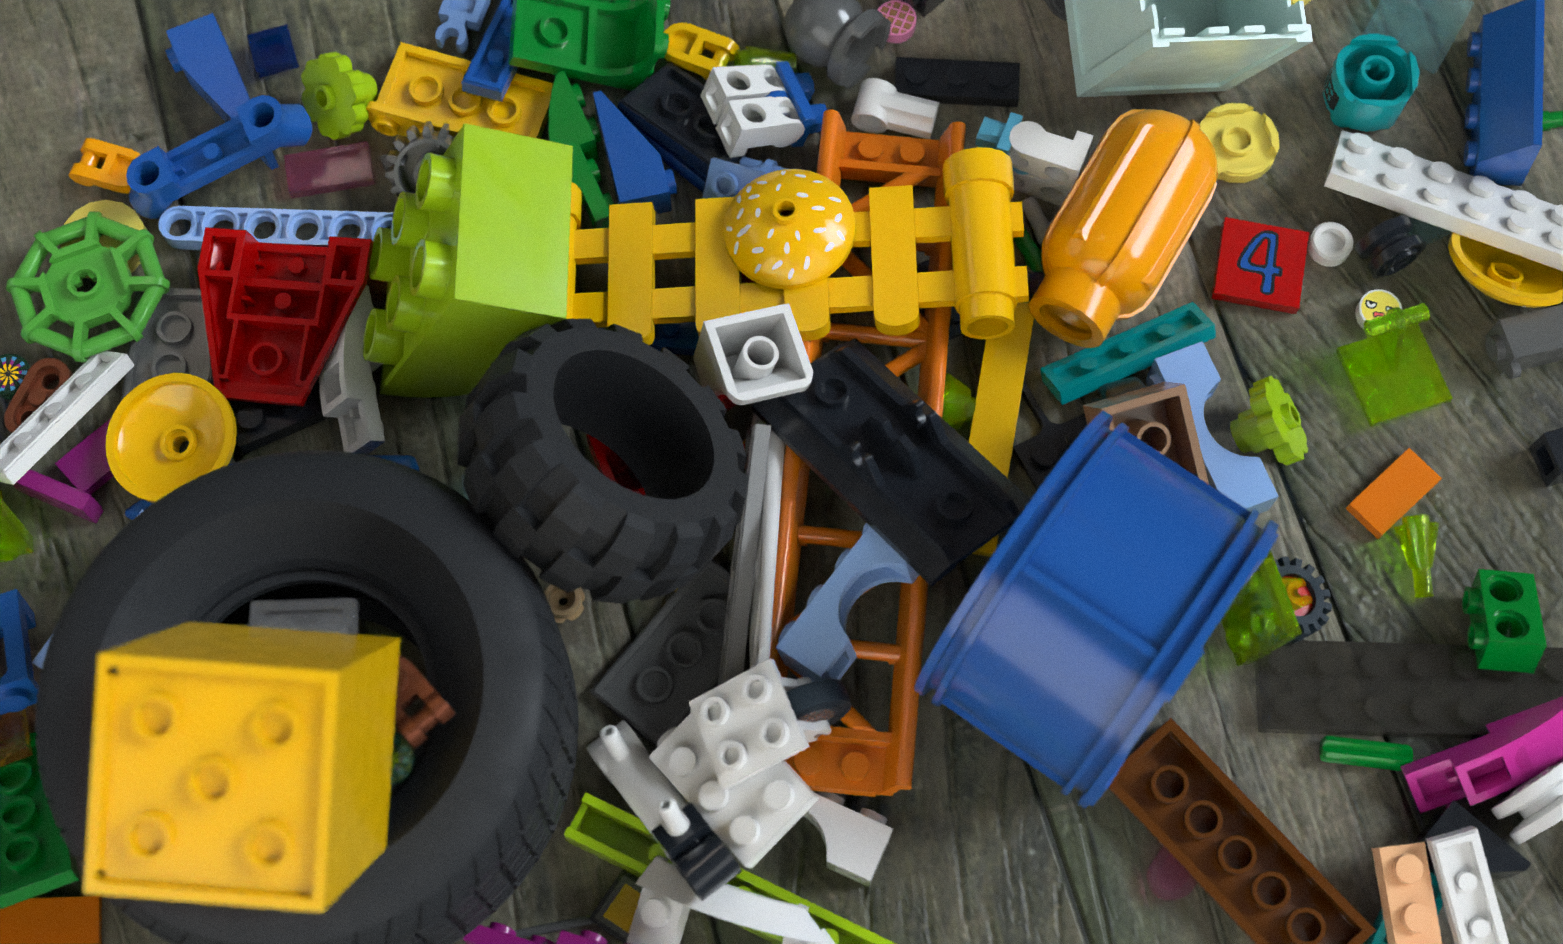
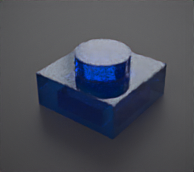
[247,24,300,78]

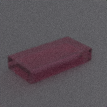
[284,141,375,199]

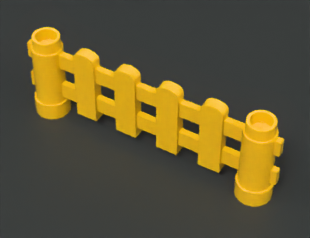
[566,147,1029,346]

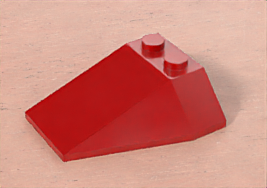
[197,227,374,407]

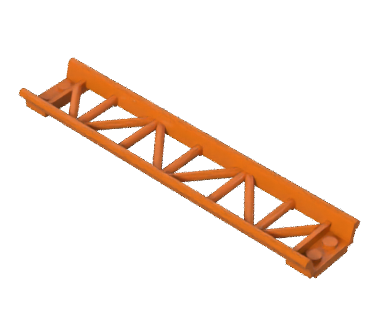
[769,109,966,797]

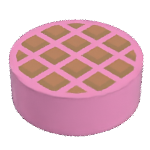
[878,0,916,43]

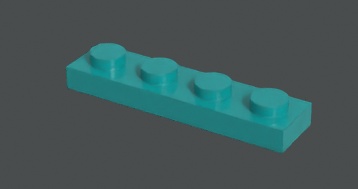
[1040,302,1216,405]

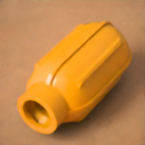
[1028,109,1218,348]

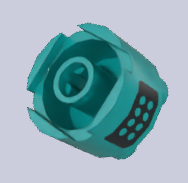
[1323,33,1420,132]

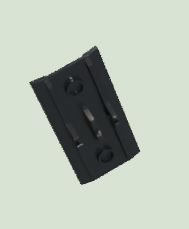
[752,338,1031,587]

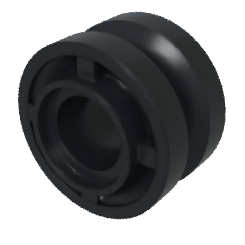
[1354,215,1426,279]

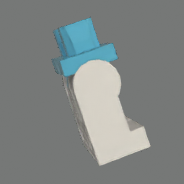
[975,112,1094,206]

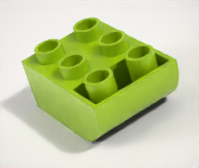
[363,123,573,397]

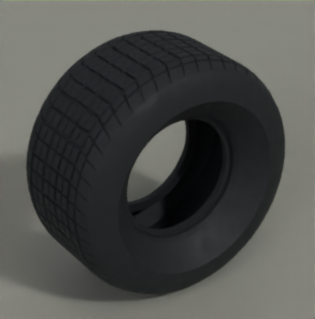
[35,450,579,944]

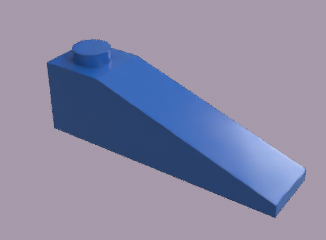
[165,13,279,170]

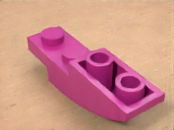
[1400,696,1563,814]

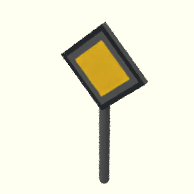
[515,869,642,943]

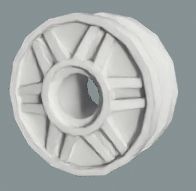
[1490,760,1563,845]

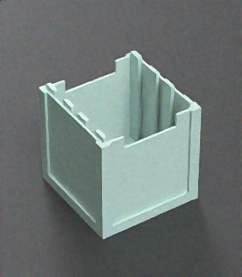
[1064,0,1313,97]

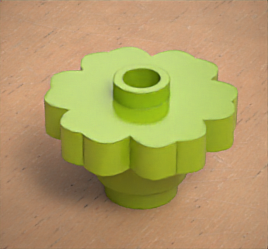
[301,52,378,140]
[1230,376,1308,466]

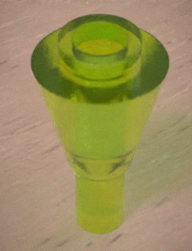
[1393,514,1440,599]

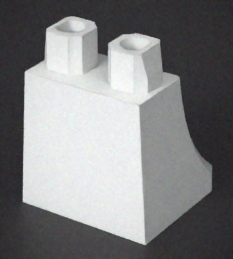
[693,303,813,405]

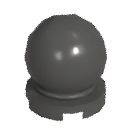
[784,0,891,89]

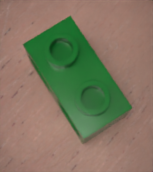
[1462,569,1547,674]

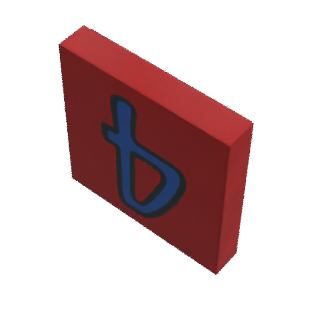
[1211,217,1309,314]

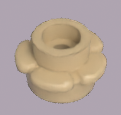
[544,584,585,623]

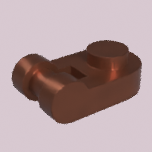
[394,656,455,748]

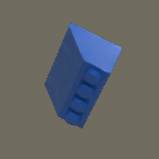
[1463,0,1545,186]

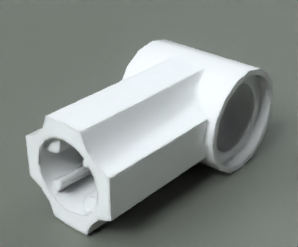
[851,78,939,139]

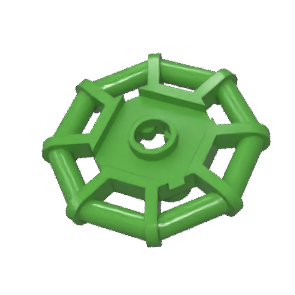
[6,211,170,363]

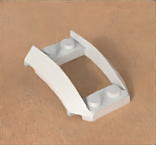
[626,856,836,944]

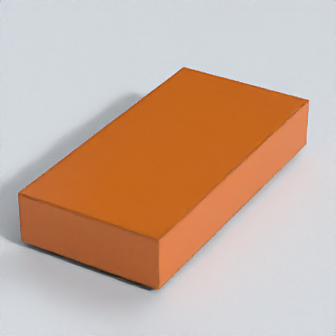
[1346,448,1442,540]

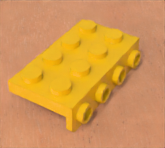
[366,42,554,139]

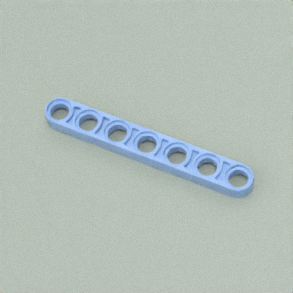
[158,206,394,250]

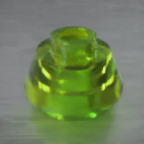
[942,373,976,429]

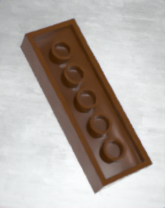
[1108,718,1376,944]

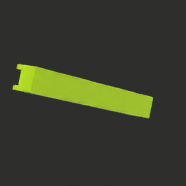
[564,792,896,944]

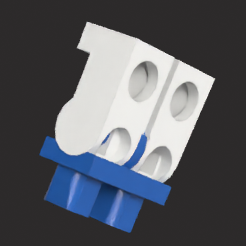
[700,61,827,158]

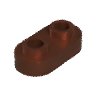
[4,358,73,433]

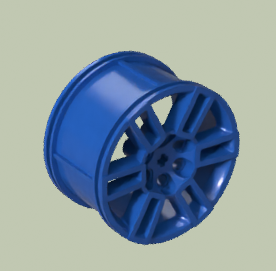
[914,410,1279,809]

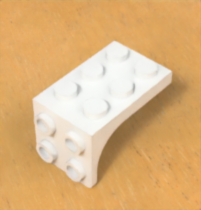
[649,709,820,869]

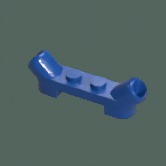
[126,95,312,219]

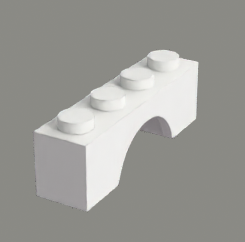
[803,791,893,887]

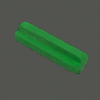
[1319,735,1413,771]

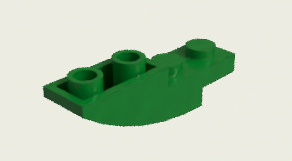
[549,71,614,229]

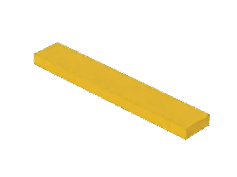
[968,302,1034,557]

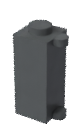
[1485,304,1563,379]

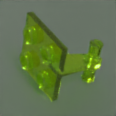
[1336,303,1453,427]

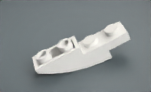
[319,285,385,455]

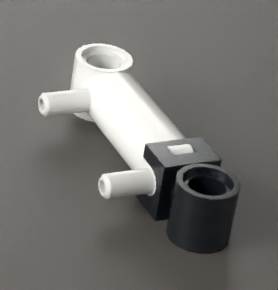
[586,720,742,901]

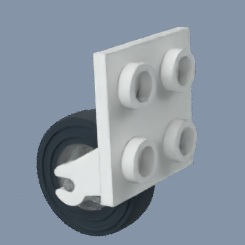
[689,658,851,790]

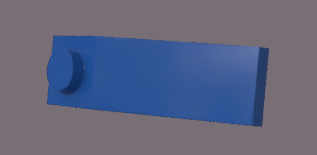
[593,91,677,214]

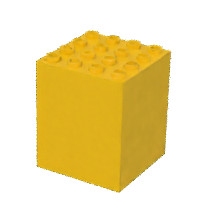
[83,622,400,912]

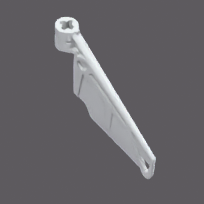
[748,412,786,669]

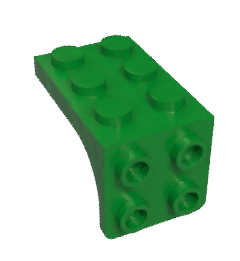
[508,0,670,91]

